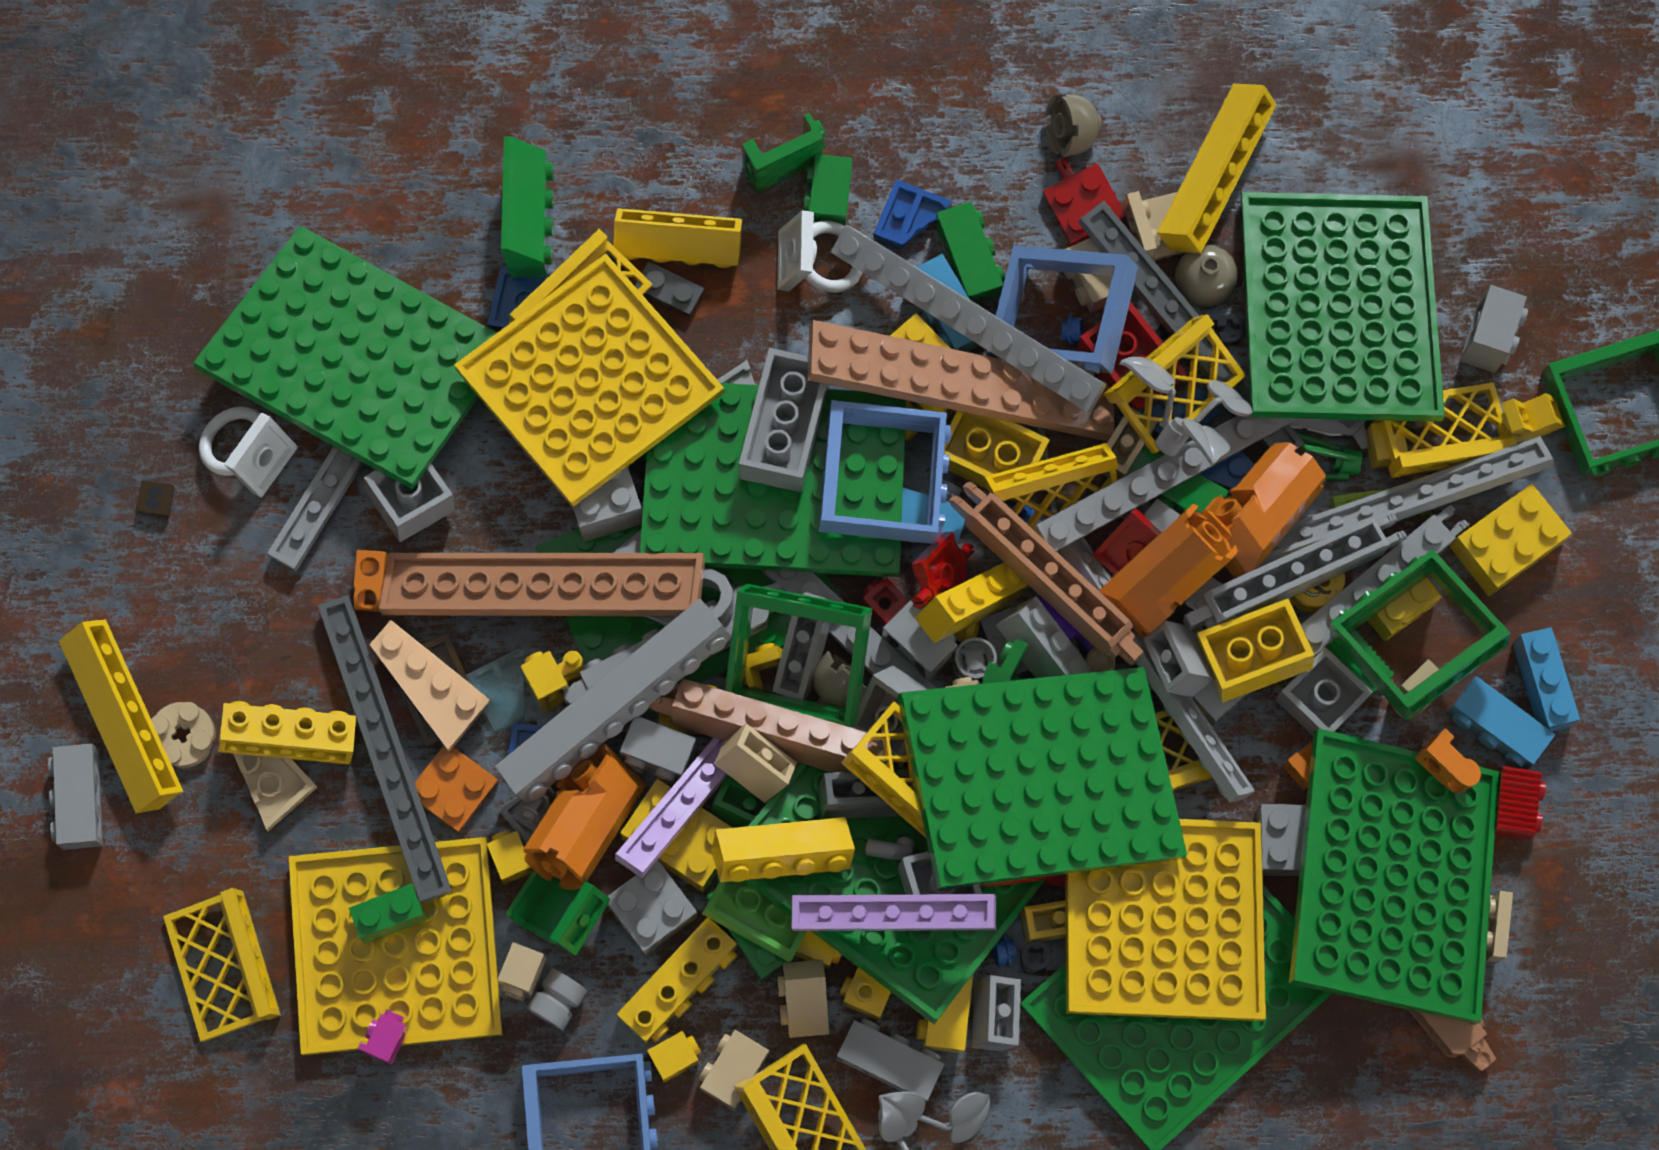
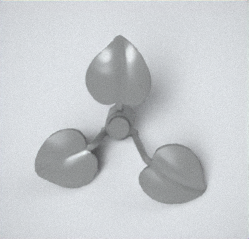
[1119,357,1253,466]
[878,1091,990,1150]

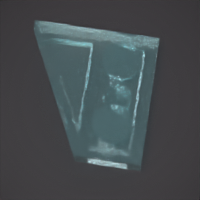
[466,647,525,734]

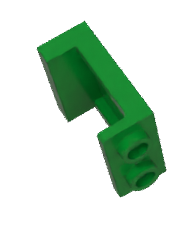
[742,113,826,193]
[506,870,611,956]

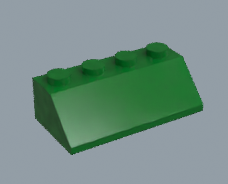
[501,136,555,278]

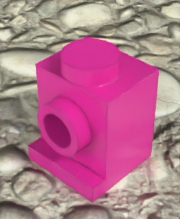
[358,1009,409,1065]

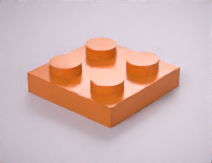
[415,745,499,834]

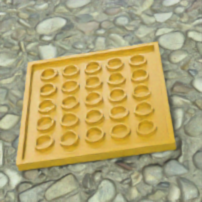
[454,254,725,508]
[1065,819,1266,1021]
[289,837,503,1056]

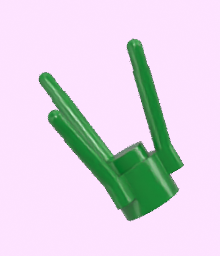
[1296,432,1362,481]

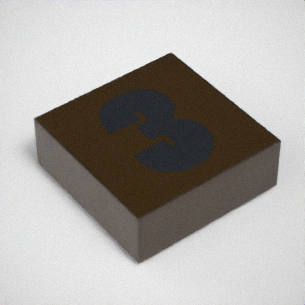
[135,480,175,518]

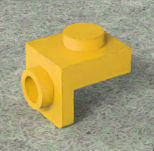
[744,643,783,691]

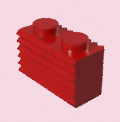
[1495,766,1546,840]

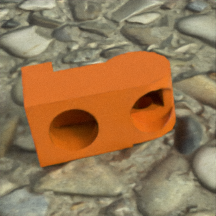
[354,550,388,612]
[1415,728,1481,793]

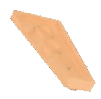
[370,620,491,752]

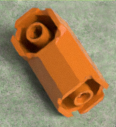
[1204,442,1326,577]
[1099,504,1238,639]
[523,744,647,890]

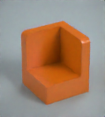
[1282,742,1312,791]

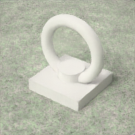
[777,210,863,293]
[199,406,298,498]

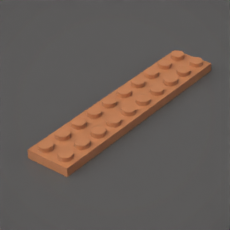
[808,320,1114,441]
[379,553,705,616]

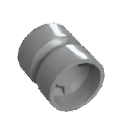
[952,637,997,684]
[526,968,588,1031]

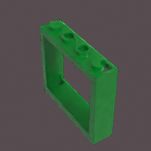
[1541,330,1659,477]
[1330,549,1510,720]
[725,584,872,728]

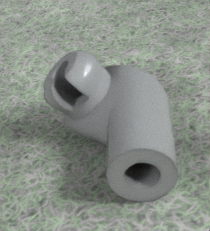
[866,837,915,860]

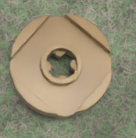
[151,702,216,768]

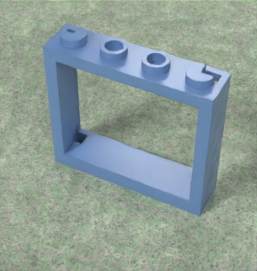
[987,245,1139,376]
[818,400,951,544]
[522,1054,658,1150]

